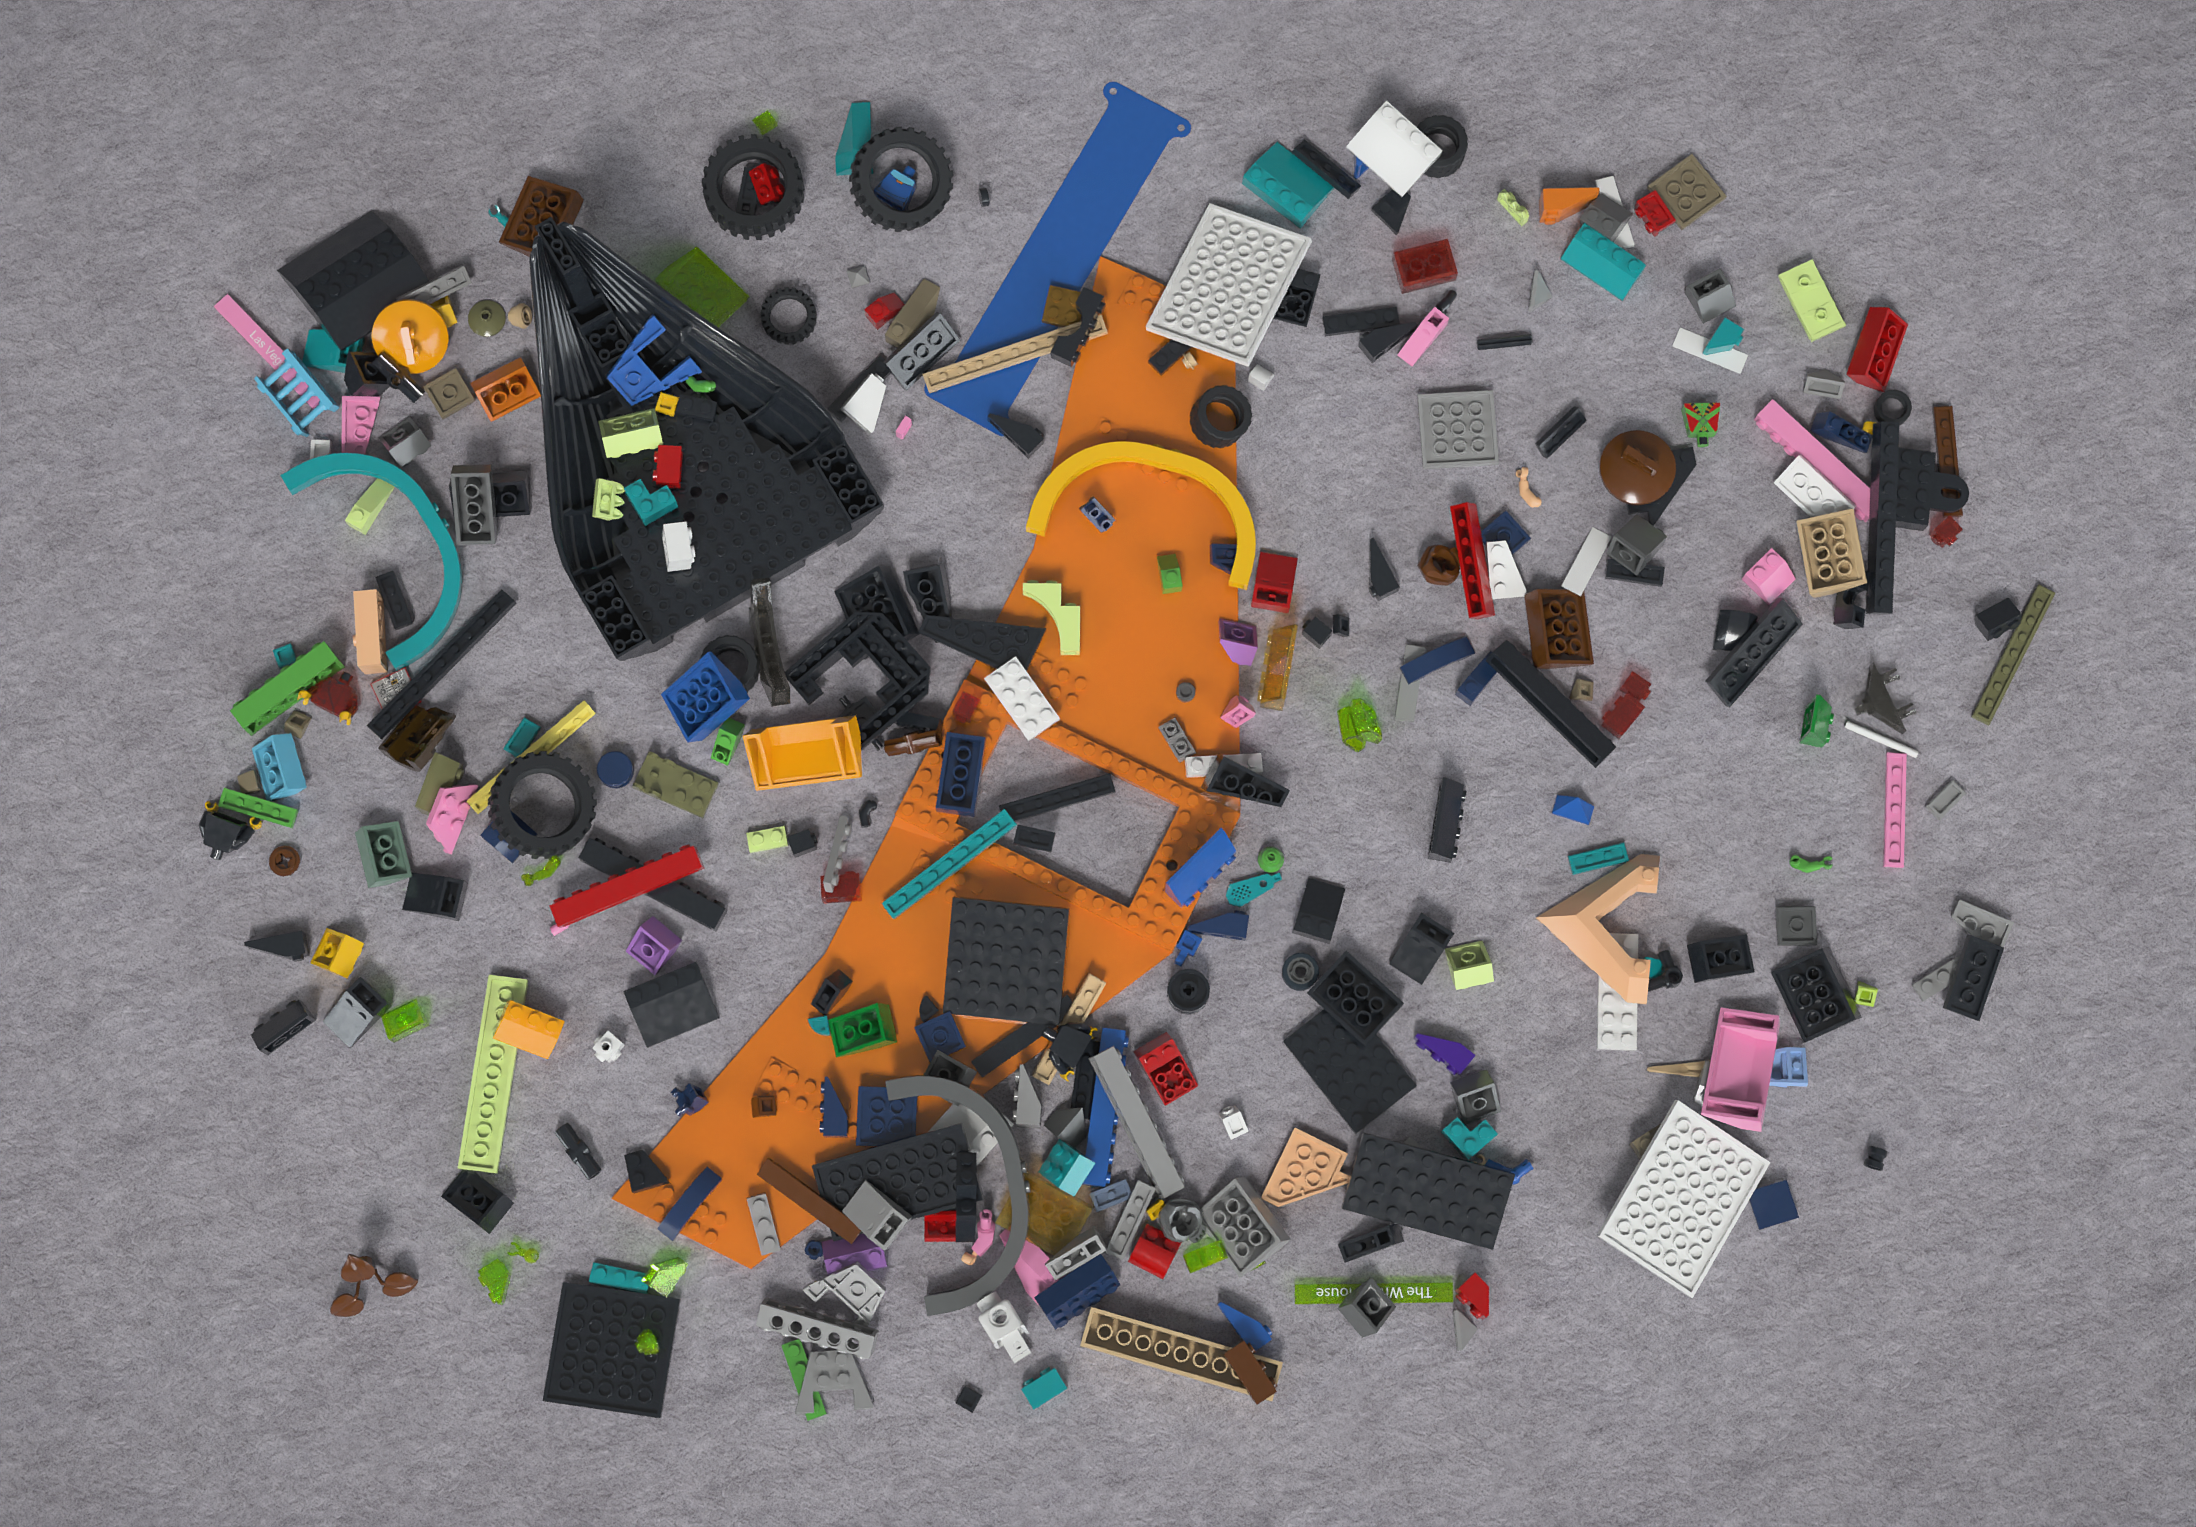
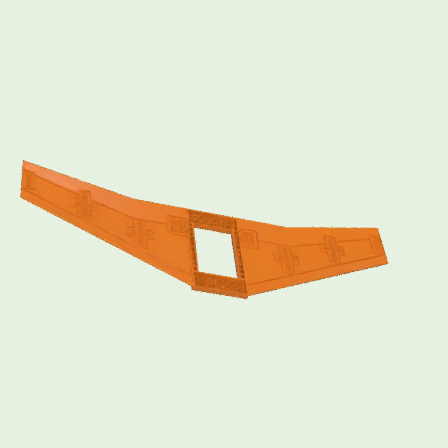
[611,256,1241,1269]

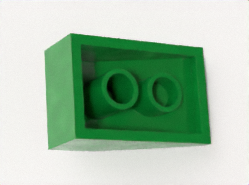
[1799,695,1834,748]
[828,1003,897,1058]

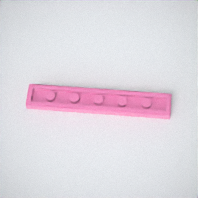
[1883,752,1907,868]

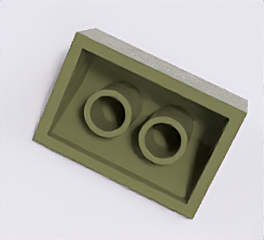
[415,752,464,816]

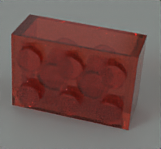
[1392,239,1458,294]

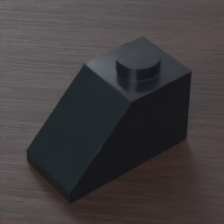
[811,969,853,1016]

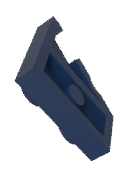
[1210,544,1237,575]

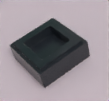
[1333,614,1349,637]
[956,1386,982,1413]

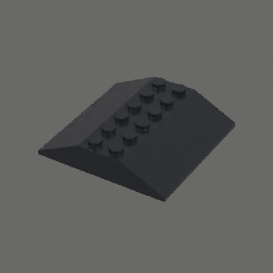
[277,211,429,351]

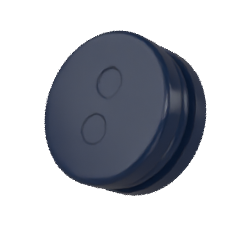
[597,751,634,789]

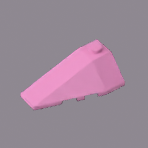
[999,1223,1066,1304]

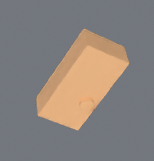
[353,589,388,674]

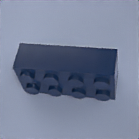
[936,732,986,817]
[1034,1254,1120,1330]

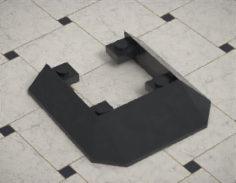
[783,612,931,751]

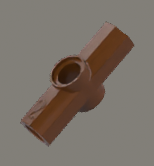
[884,729,943,756]

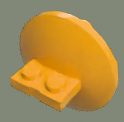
[372,299,449,374]

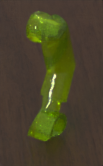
[521,855,561,886]

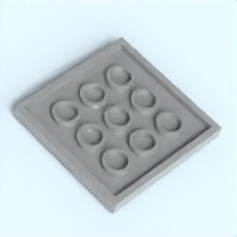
[1417,390,1499,469]

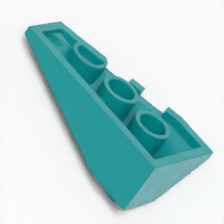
[835,102,873,176]

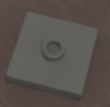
[1775,906,1817,946]

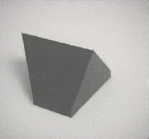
[1044,1107,1086,1148]

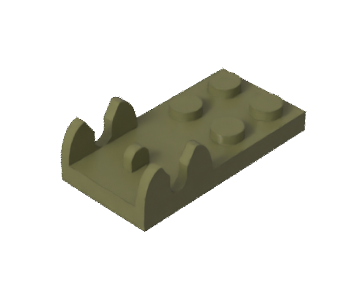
[632,751,719,819]

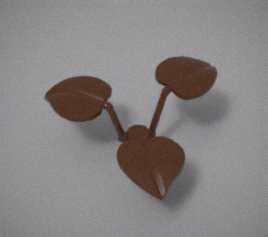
[330,1254,418,1317]

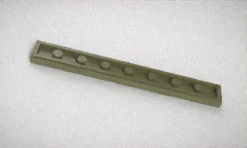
[1971,584,2055,726]

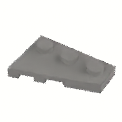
[1951,899,2014,947]

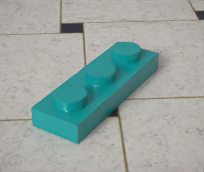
[589,1262,652,1294]

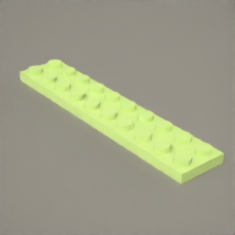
[458,975,528,1174]

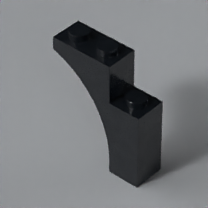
[955,1152,977,1242]

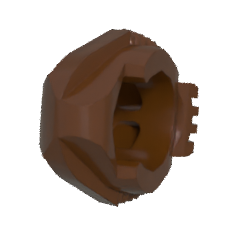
[1417,544,1460,586]

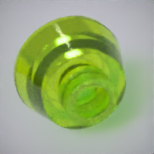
[635,1329,660,1355]

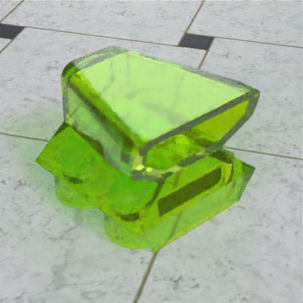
[1337,698,1383,752]

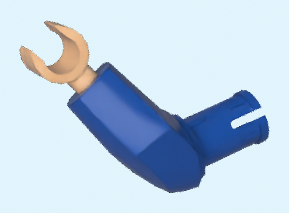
[1473,1154,1533,1185]

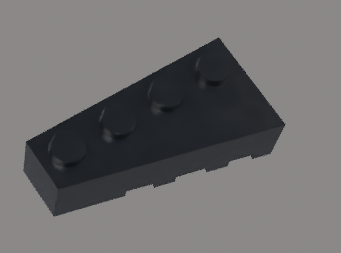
[1201,753,1290,807]

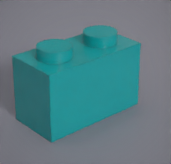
[1021,1367,1067,1410]

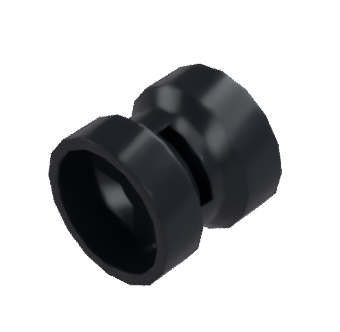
[1863,1146,1888,1171]

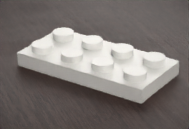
[1774,454,1856,517]
[984,656,1060,741]

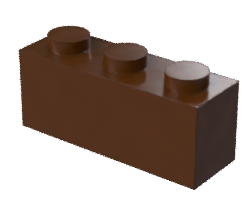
[1223,1341,1278,1405]

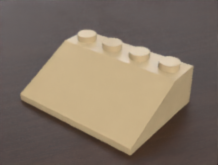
[1797,509,1867,598]

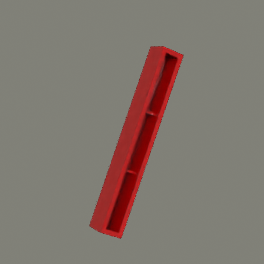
[549,844,705,928]

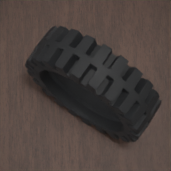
[760,287,817,345]

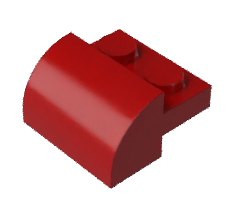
[1128,1224,1182,1279]

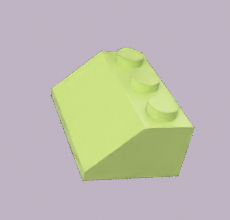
[599,408,663,458]

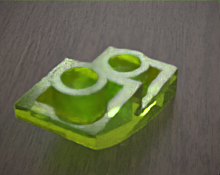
[1183,1240,1228,1274]

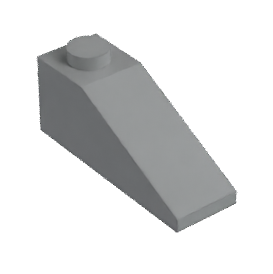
[1045,1226,1106,1281]

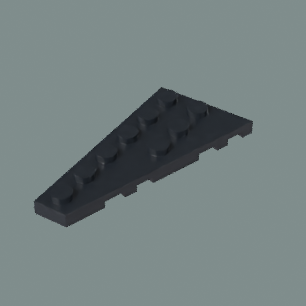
[918,615,1047,672]

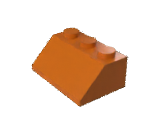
[470,357,541,422]

